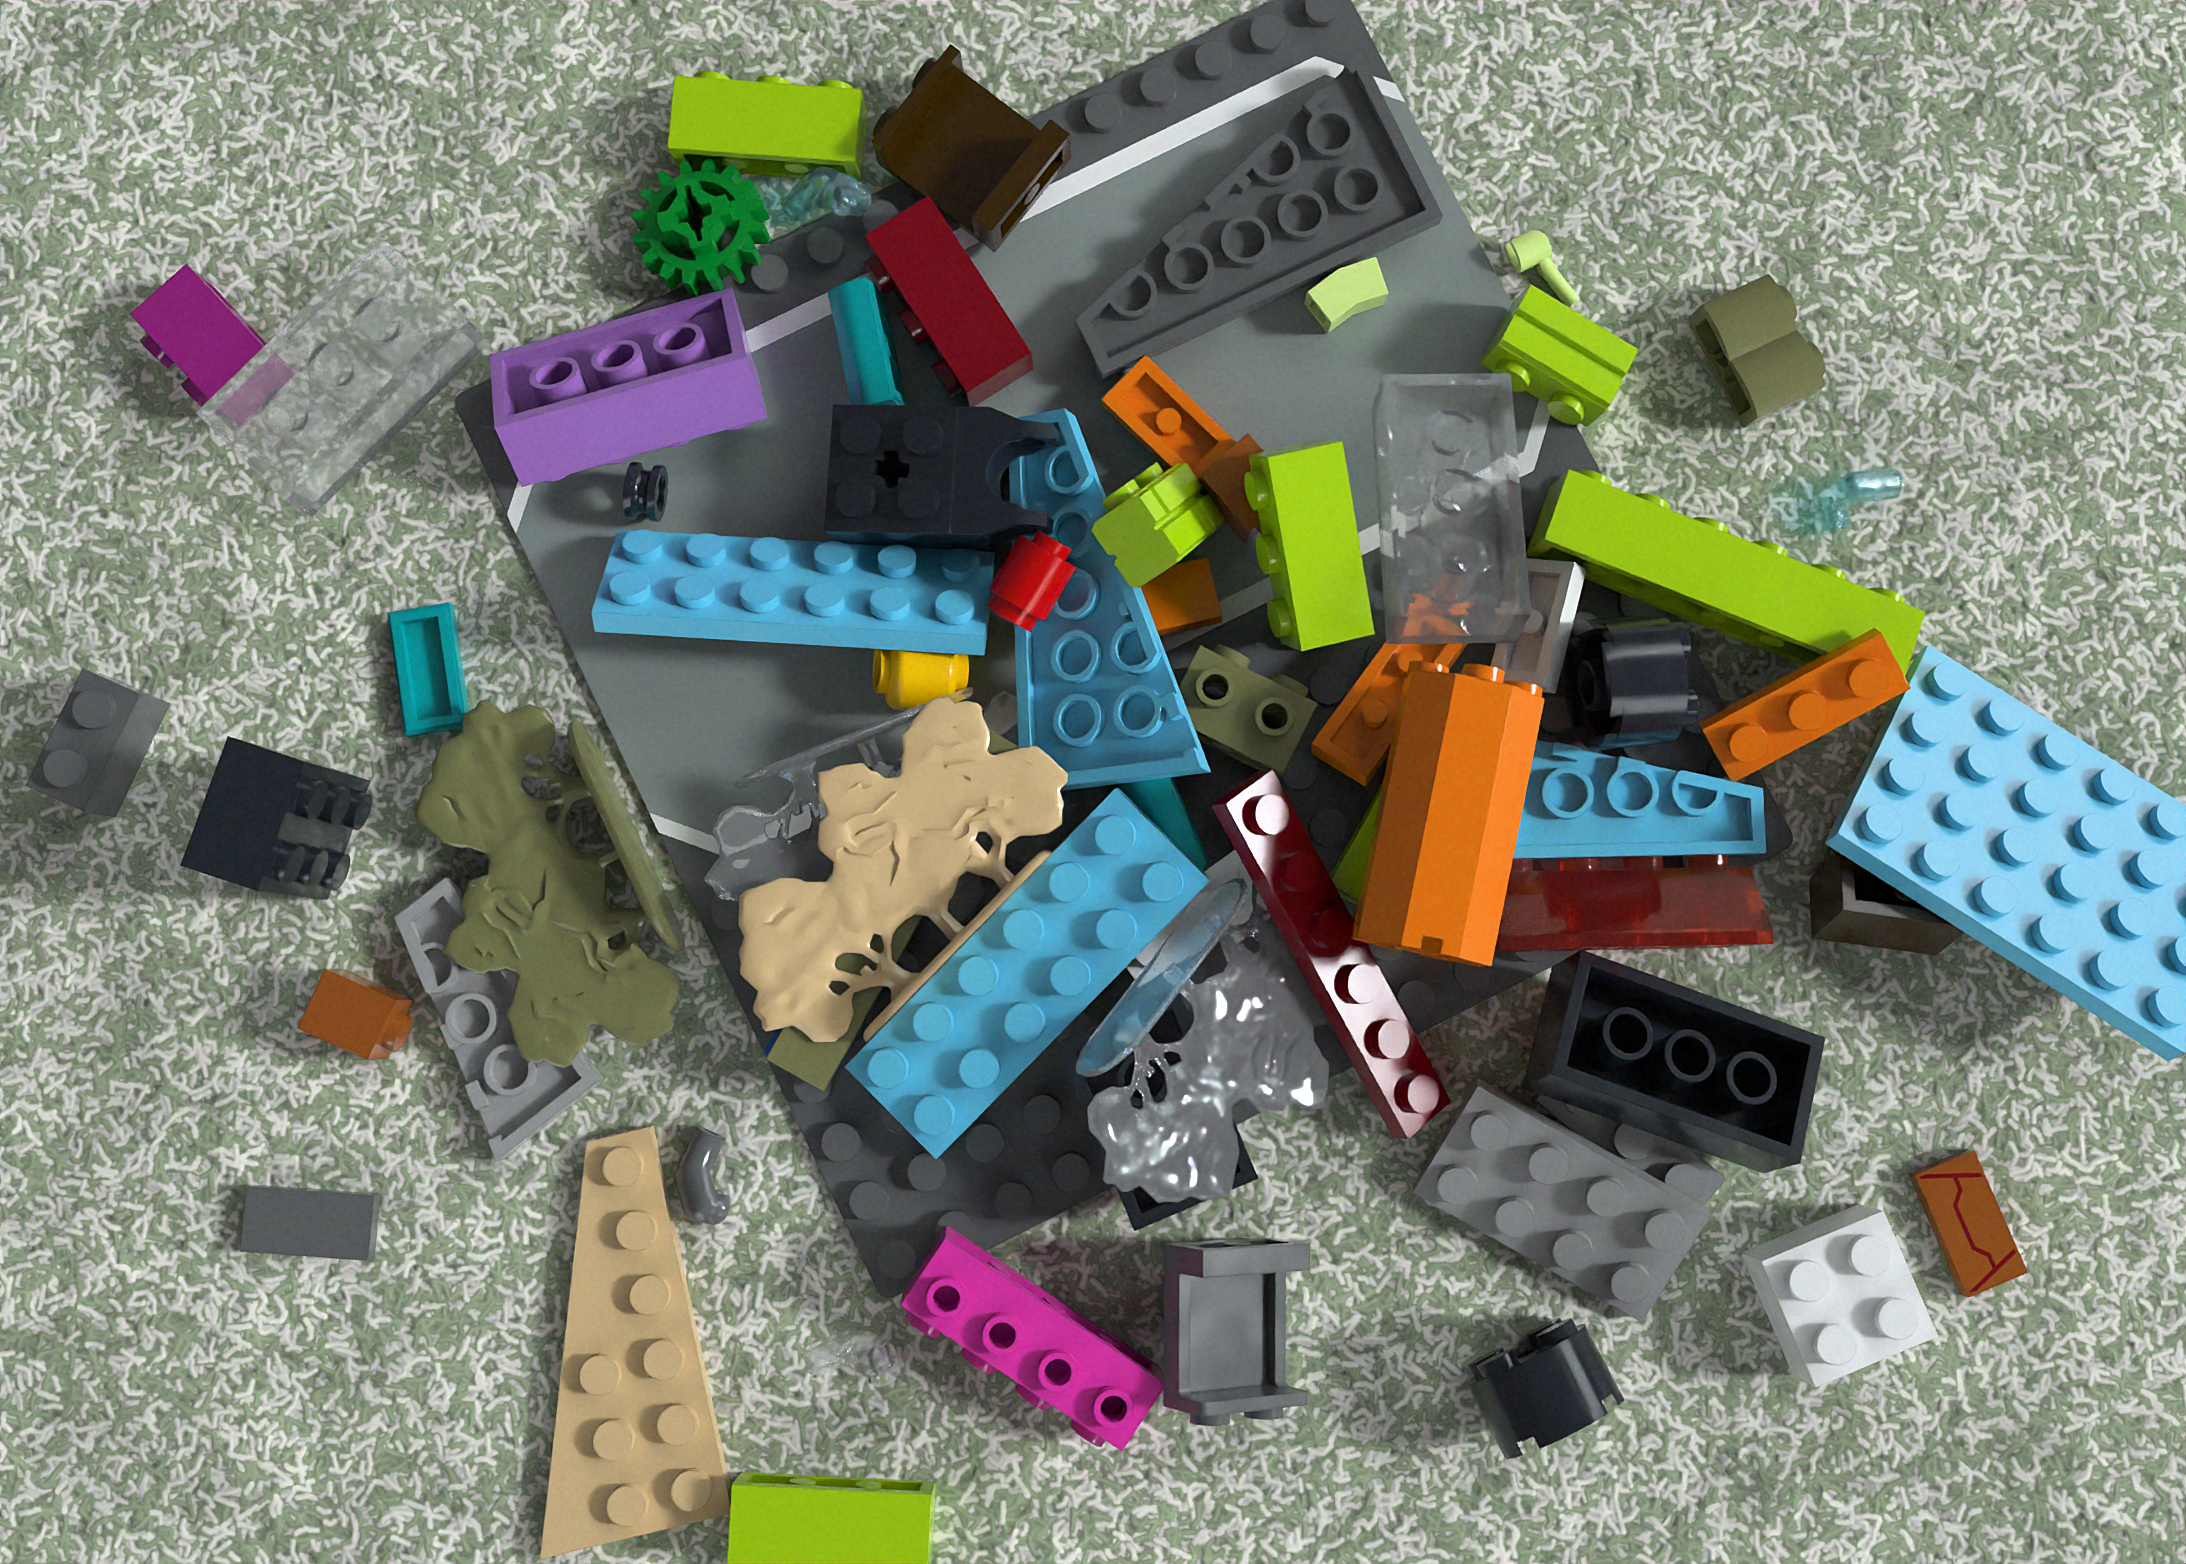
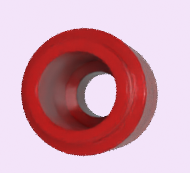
[986,530,1076,632]

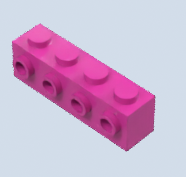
[900,1225,1164,1451]

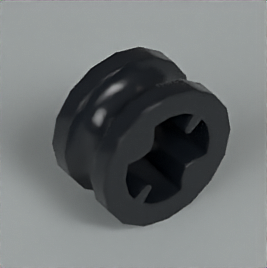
[623,462,668,522]

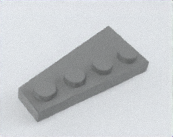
[394,878,605,1161]

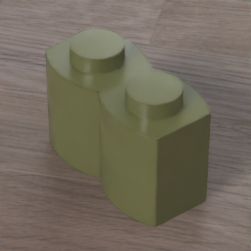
[1688,274,1825,428]

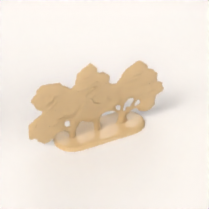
[738,698,1068,1042]

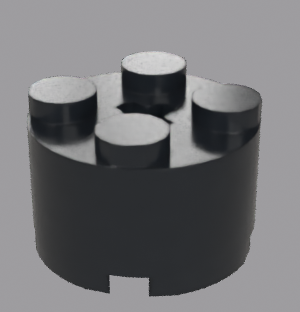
[1564,614,1699,751]
[1466,1318,1624,1459]

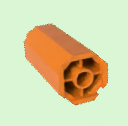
[1351,660,1544,967]

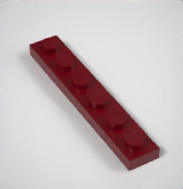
[1211,769,1451,1139]

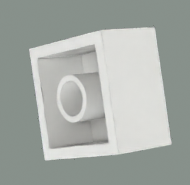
[1741,1204,1938,1388]

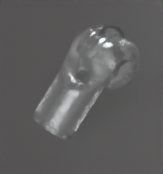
[802,1326,901,1387]

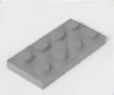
[1413,1078,1711,1322]

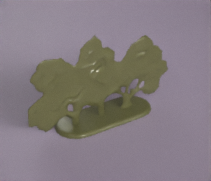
[414,700,685,1068]

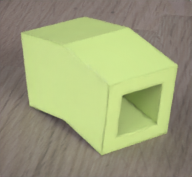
[1304,257,1389,334]

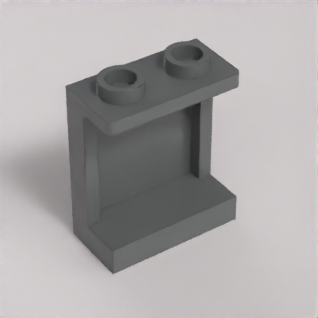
[1163,1238,1310,1426]

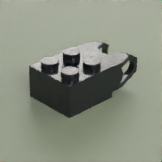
[824,404,1059,549]

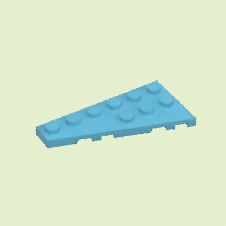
[1009,408,1211,791]

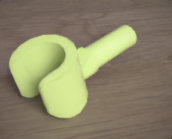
[1504,230,1579,307]

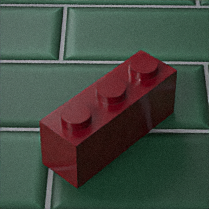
[864,195,1033,406]

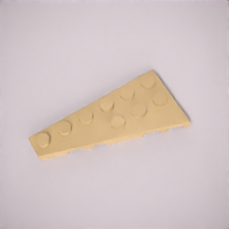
[540,1126,731,1559]

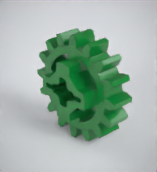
[632,158,770,296]

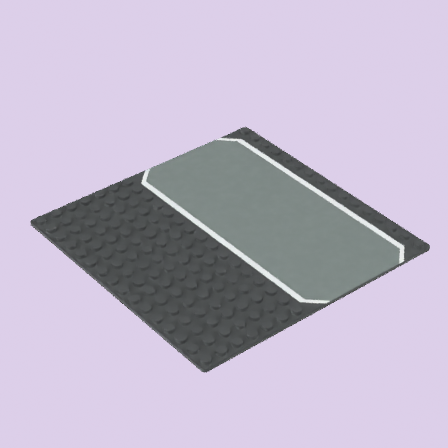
[455,0,1793,1298]

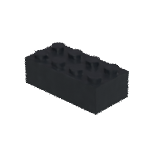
[1522,949,1826,1173]

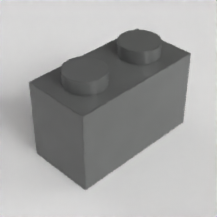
[25,668,171,817]

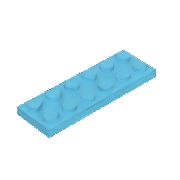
[591,529,995,655]
[845,788,1212,1159]

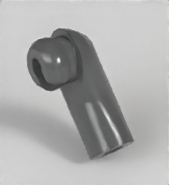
[674,1125,730,1226]

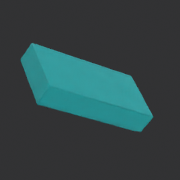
[387,602,469,738]

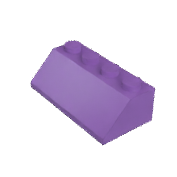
[489,287,768,487]

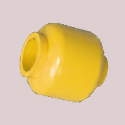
[872,649,969,711]

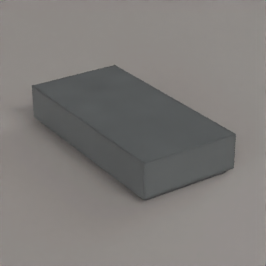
[240,1185,381,1261]

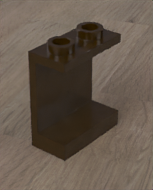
[872,44,1071,253]

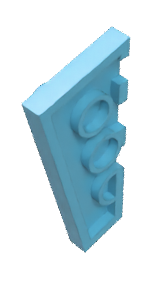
[1513,740,1766,860]

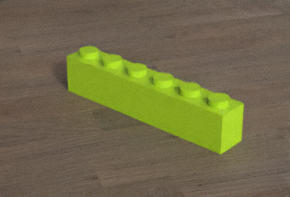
[1526,469,1926,676]

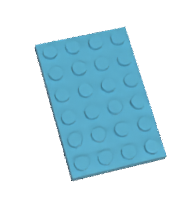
[1825,644,2186,1061]

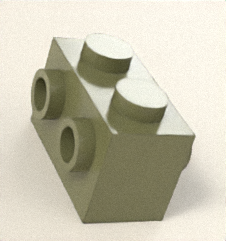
[1179,644,1318,779]

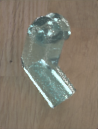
[781,166,872,222]
[1809,468,1902,534]

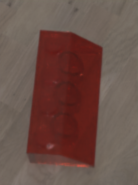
[1494,855,1774,952]

